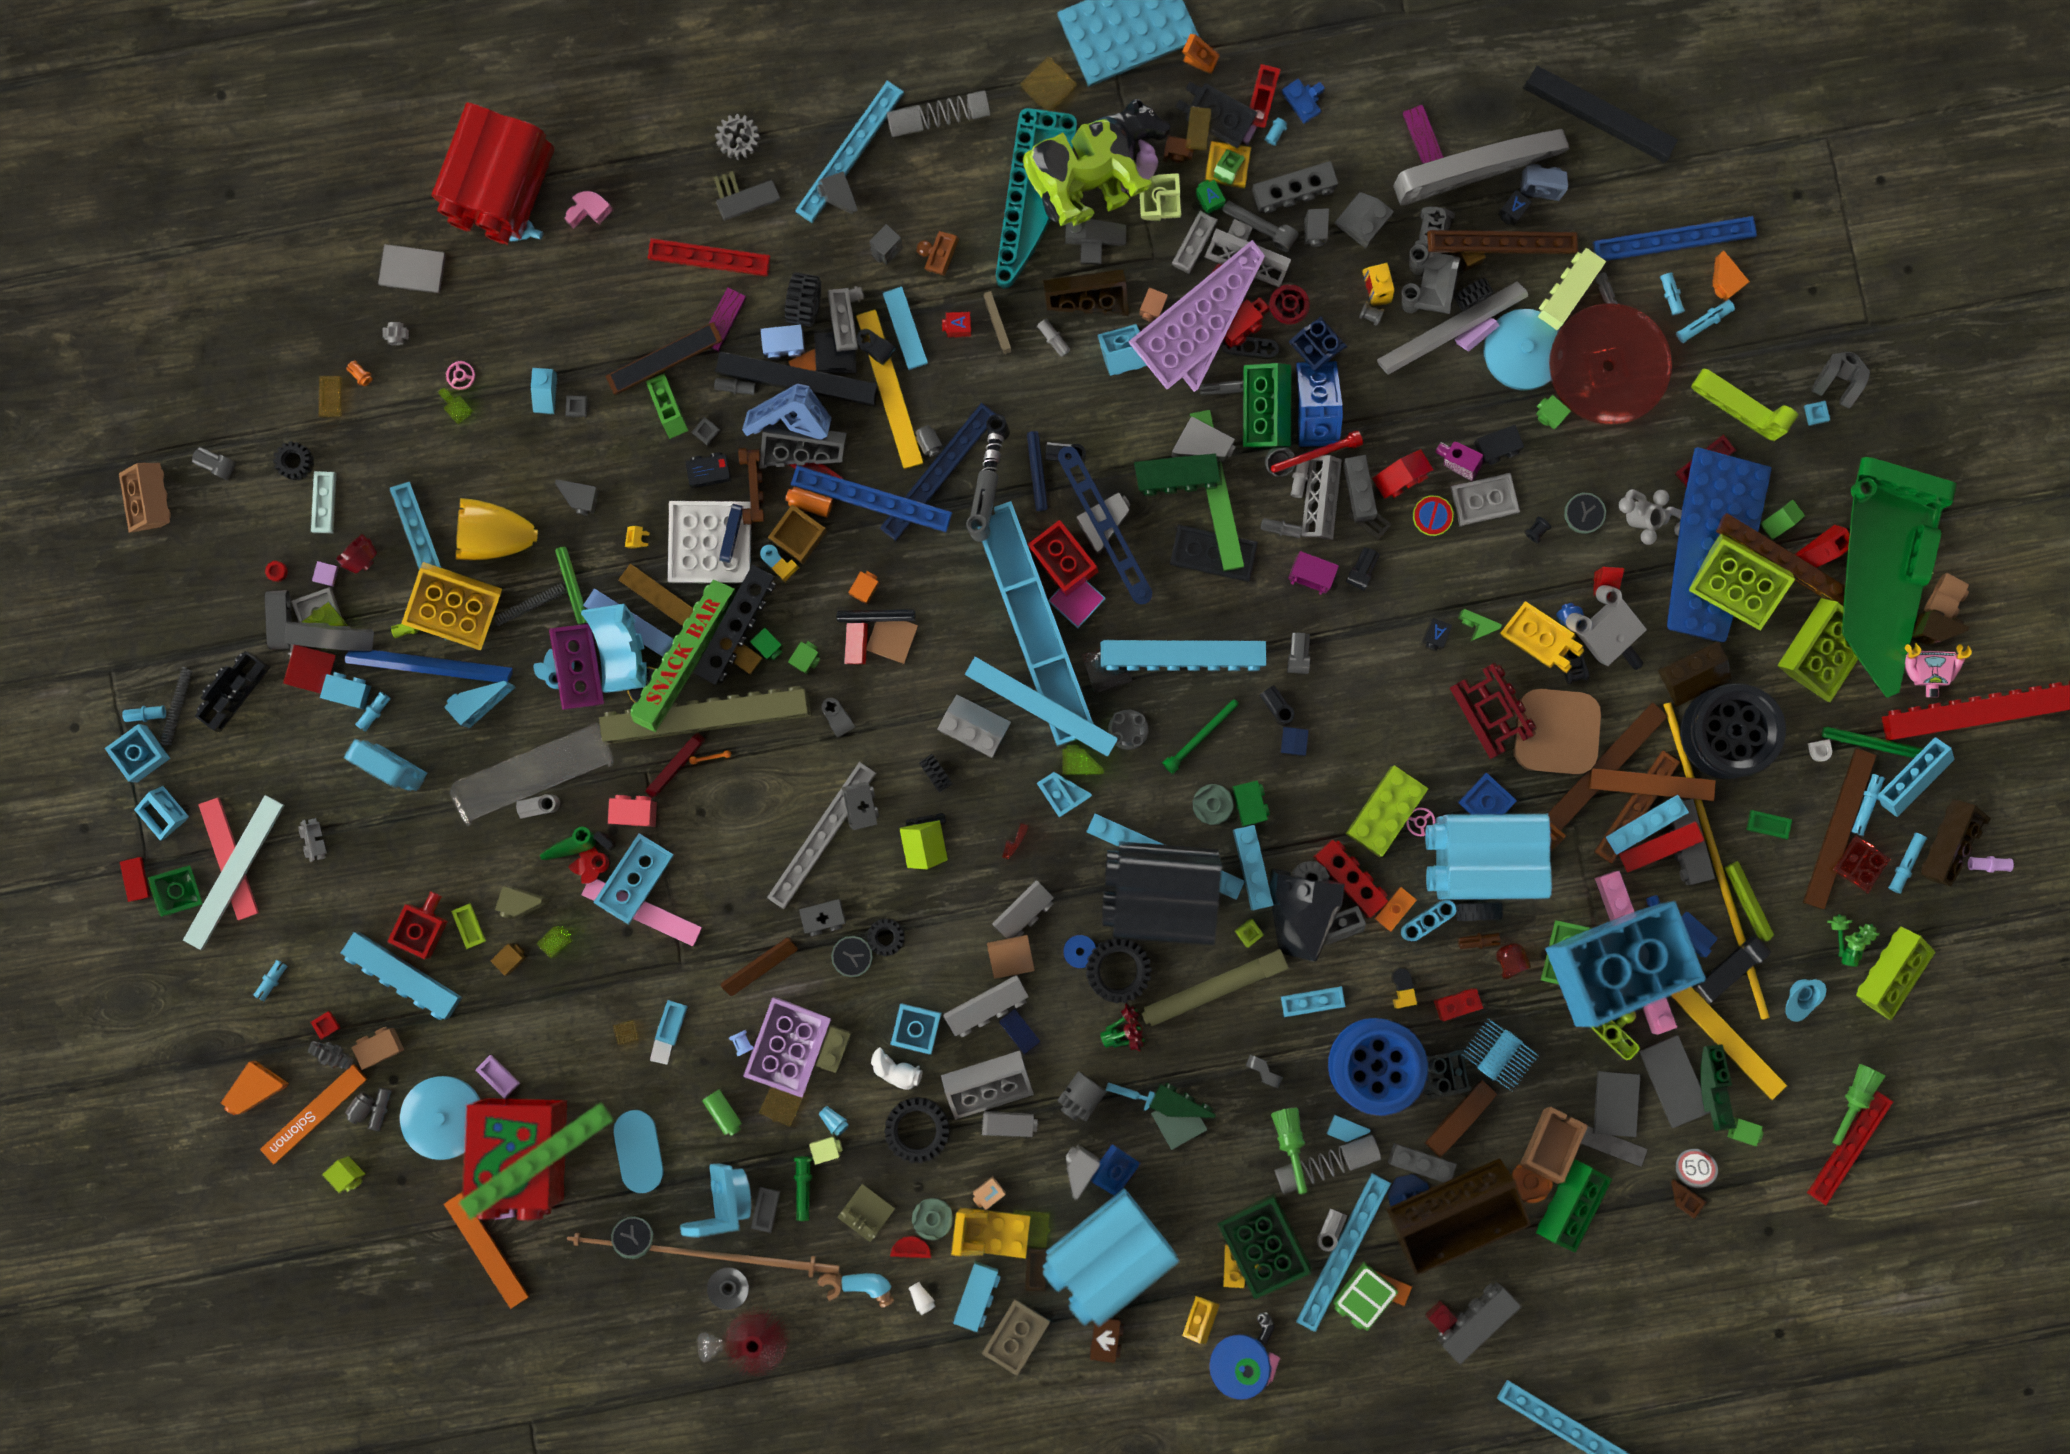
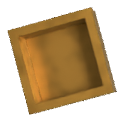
[768,505,827,564]

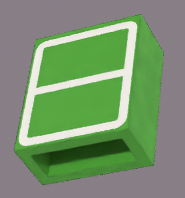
[1333,1262,1398,1331]

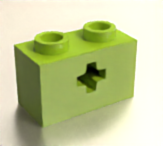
[322,1156,365,1193]

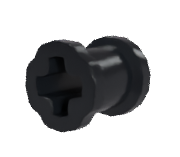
[1524,516,1552,543]

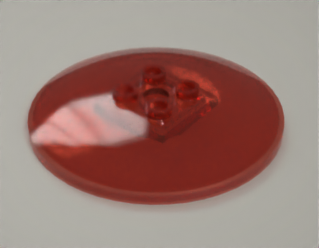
[1549,303,1672,425]

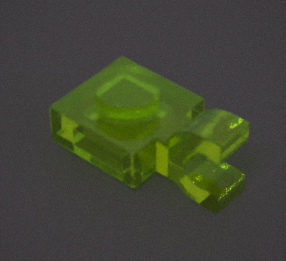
[438,387,474,424]

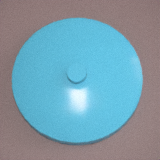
[1484,309,1566,390]
[400,1076,481,1160]

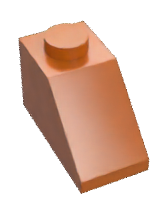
[1713,251,1750,301]

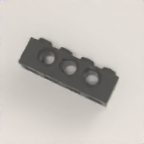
[1252,161,1338,213]

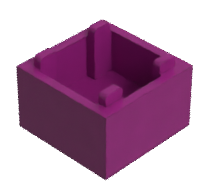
[1288,551,1339,595]

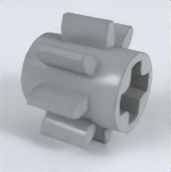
[383,322,409,345]

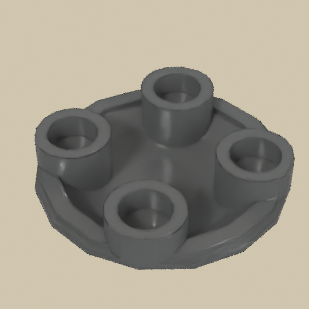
[1108,709,1149,750]

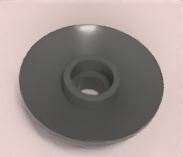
[707,1267,749,1310]

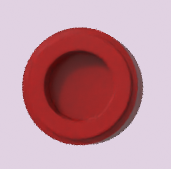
[265,561,288,582]

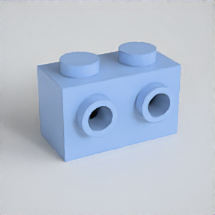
[761,325,805,359]

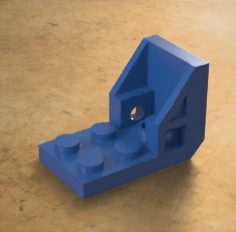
[1296,361,1343,447]

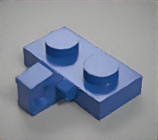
[1281,79,1325,124]

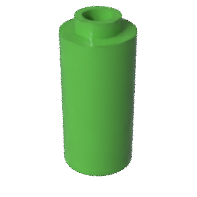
[702,1089,742,1136]

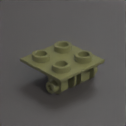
[837,1184,895,1242]

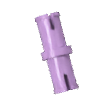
[1968,856,2014,873]

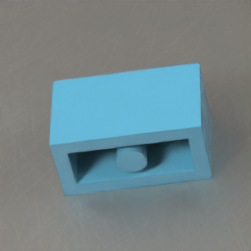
[320,672,371,710]

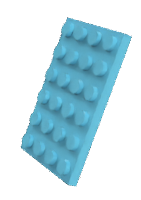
[1057,0,1199,87]

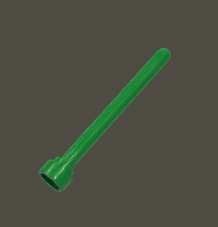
[1162,699,1238,774]

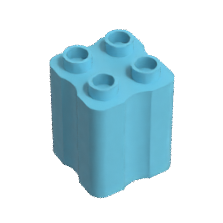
[1425,814,1551,899]
[1042,1188,1179,1326]

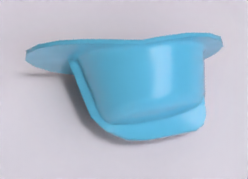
[1786,979,1826,1022]

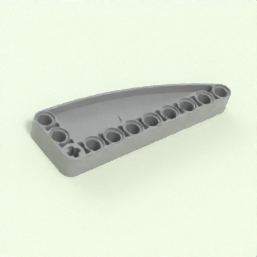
[1393,129,1569,205]

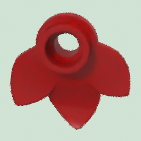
[569,847,610,884]

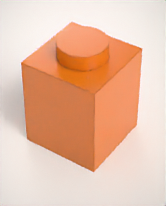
[848,571,879,605]

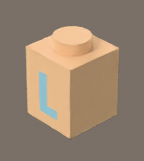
[972,1176,1006,1210]

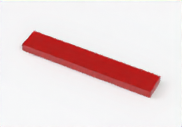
[648,238,771,277]
[1807,1090,1893,1205]

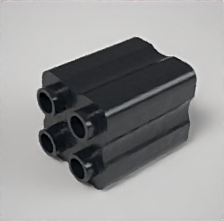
[1102,841,1222,946]

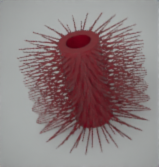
[723,1306,790,1378]

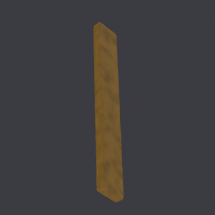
[619,564,763,675]

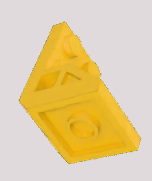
[952,1208,1031,1258]

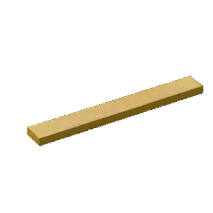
[856,310,923,469]
[1670,987,1787,1100]

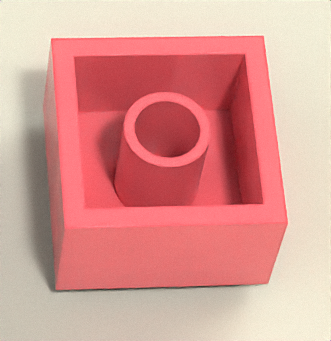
[608,795,657,827]

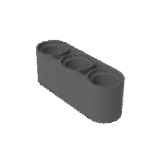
[265,590,292,650]

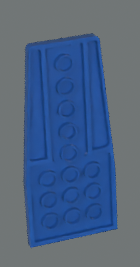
[1667,447,1772,642]

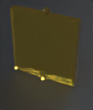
[759,1087,805,1127]

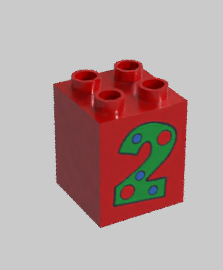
[463,1098,567,1220]

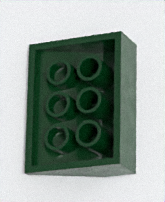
[1217,1193,1312,1299]

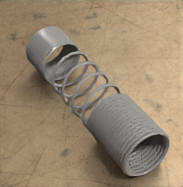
[887,90,990,137]
[1275,1135,1381,1194]

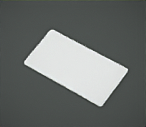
[650,1026,672,1065]

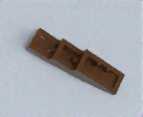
[1425,1080,1497,1157]

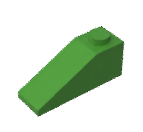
[646,374,688,438]

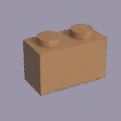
[351,1027,404,1070]

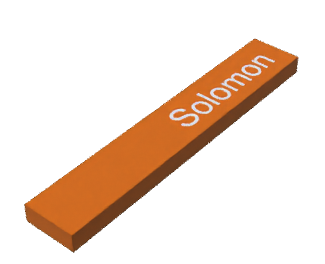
[260,1064,368,1165]

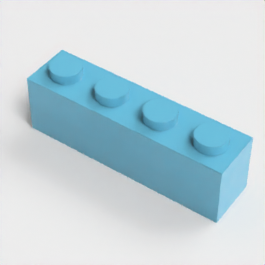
[1878,737,1955,817]
[1233,825,1273,910]

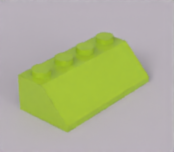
[1856,926,1935,1020]

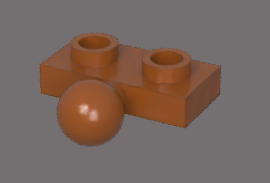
[916,231,959,276]

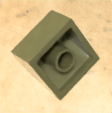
[495,886,550,919]
[814,1024,852,1073]

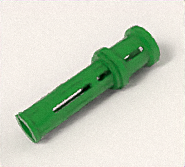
[794,1156,813,1221]

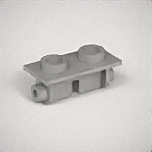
[298,818,327,862]

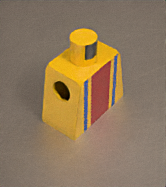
[1362,263,1394,307]

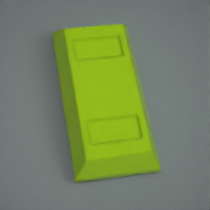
[451,903,486,949]

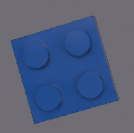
[1458,773,1517,815]
[1090,1144,1141,1195]

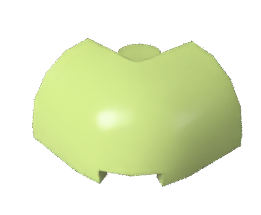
[1140,173,1181,221]

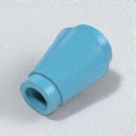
[819,1106,849,1137]

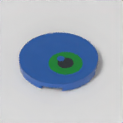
[1210,1335,1272,1399]

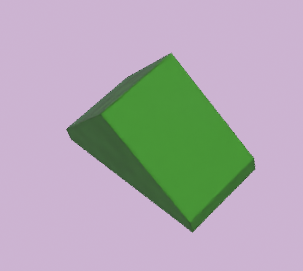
[1760,500,1805,540]

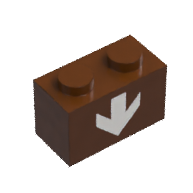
[1090,1317,1124,1363]

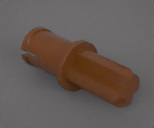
[1458,933,1501,949]

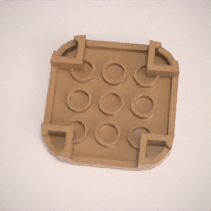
[1513,689,1601,775]

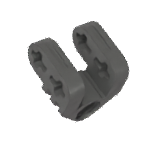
[1811,352,1870,408]

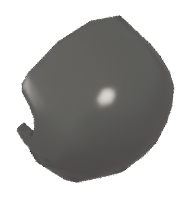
[1265,446,1295,477]

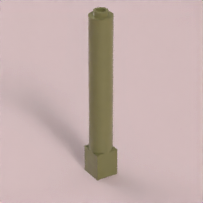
[1141,949,1288,1027]

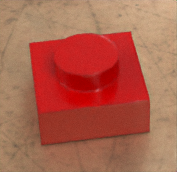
[311,1011,341,1040]

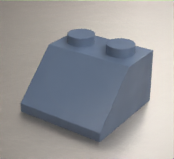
[1520,164,1568,201]

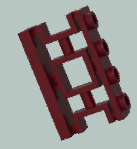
[1450,663,1537,759]

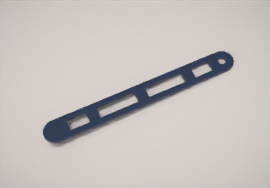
[1058,446,1152,605]

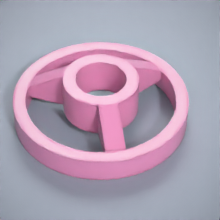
[446,361,475,390]
[1406,808,1435,836]

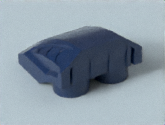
[1289,316,1348,371]

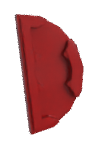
[890,1236,931,1258]

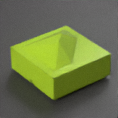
[1235,918,1264,948]

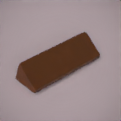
[720,937,798,996]

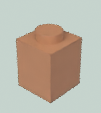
[1139,288,1168,322]

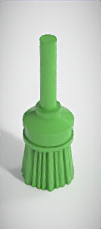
[1832,1064,1885,1146]
[1271,1108,1307,1194]

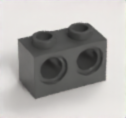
[869,224,903,265]

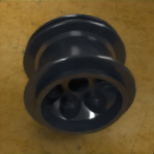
[1680,683,1786,779]

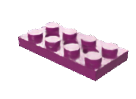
[549,624,604,710]

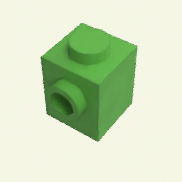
[1536,395,1571,429]
[788,641,820,674]

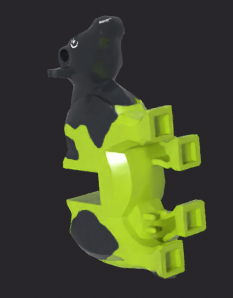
[1023,99,1171,226]

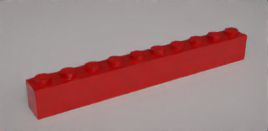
[1882,681,2070,741]

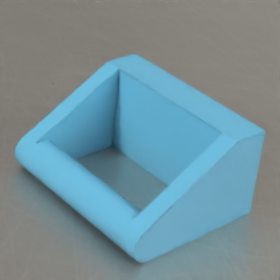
[134,786,189,841]

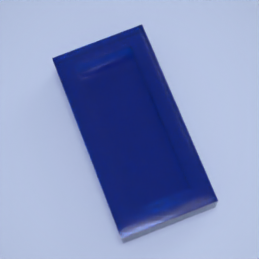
[999,1009,1040,1054]

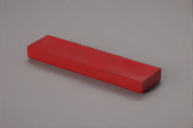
[1619,821,1705,873]

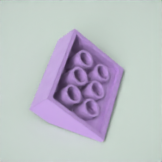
[743,997,831,1097]

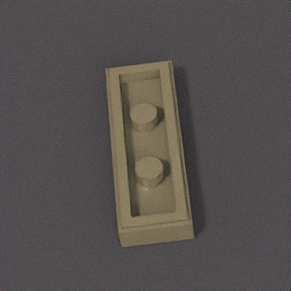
[984,291,1011,354]

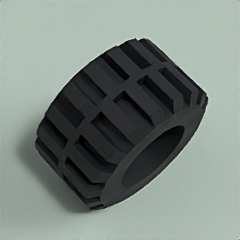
[785,272,821,327]

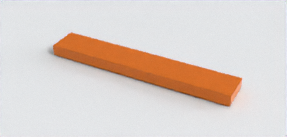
[444,1192,529,1309]

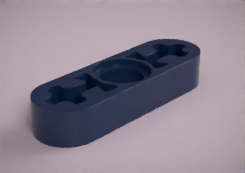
[719,504,743,563]

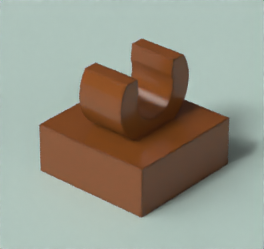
[1550,822,1566,851]

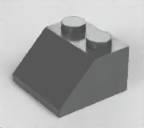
[1334,192,1394,249]

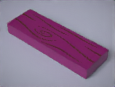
[1403,105,1443,164]
[709,288,746,351]

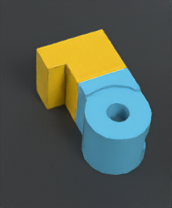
[760,545,799,582]

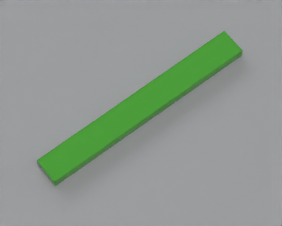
[1190,410,1244,571]

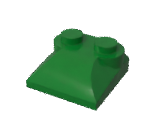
[148,865,202,917]

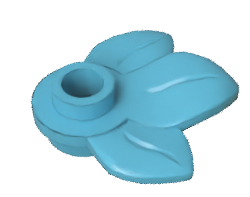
[534,649,575,689]

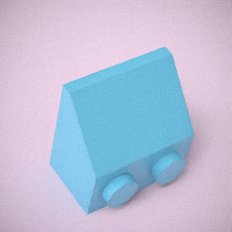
[1098,324,1147,376]

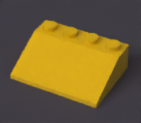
[401,562,502,651]

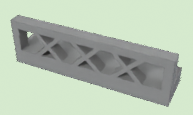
[1205,229,1291,287]
[1301,455,1342,540]

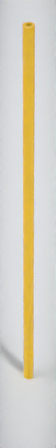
[1663,702,1769,1020]

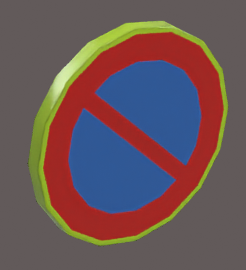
[1413,495,1454,536]

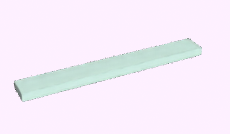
[183,795,285,950]

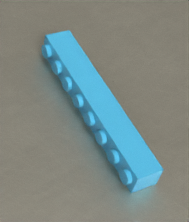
[1101,640,1266,671]

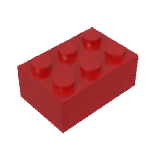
[1027,520,1098,597]

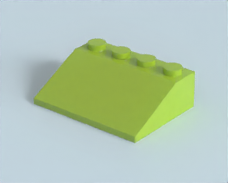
[1689,533,1795,631]
[1777,598,1858,702]

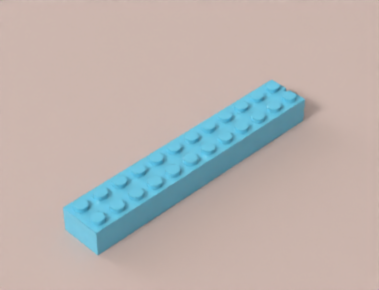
[977,501,1093,747]

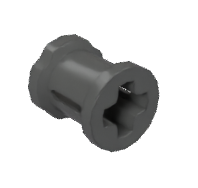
[1358,301,1385,326]

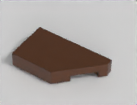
[1671,1179,1706,1219]

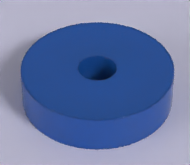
[1063,935,1096,968]

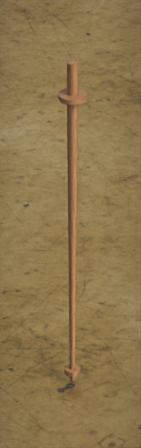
[567,1233,840,1278]

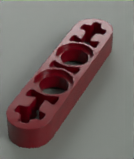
[645,732,706,799]

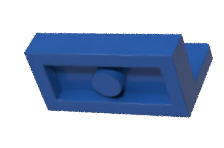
[1681,912,1717,957]

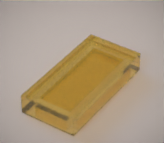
[1186,106,1211,150]
[319,376,342,418]

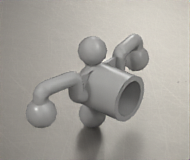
[1619,489,1682,545]

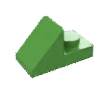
[1214,149,1245,185]
[1458,609,1502,641]

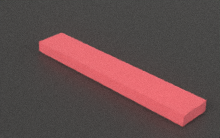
[198,798,259,920]

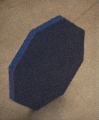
[1387,1174,1429,1206]

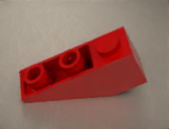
[1794,525,1850,568]

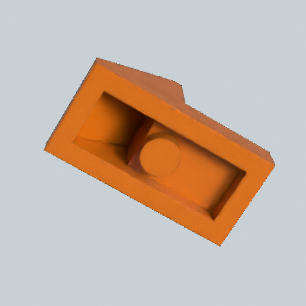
[1182,34,1220,73]

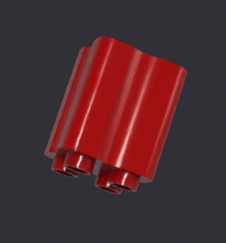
[431,103,555,245]

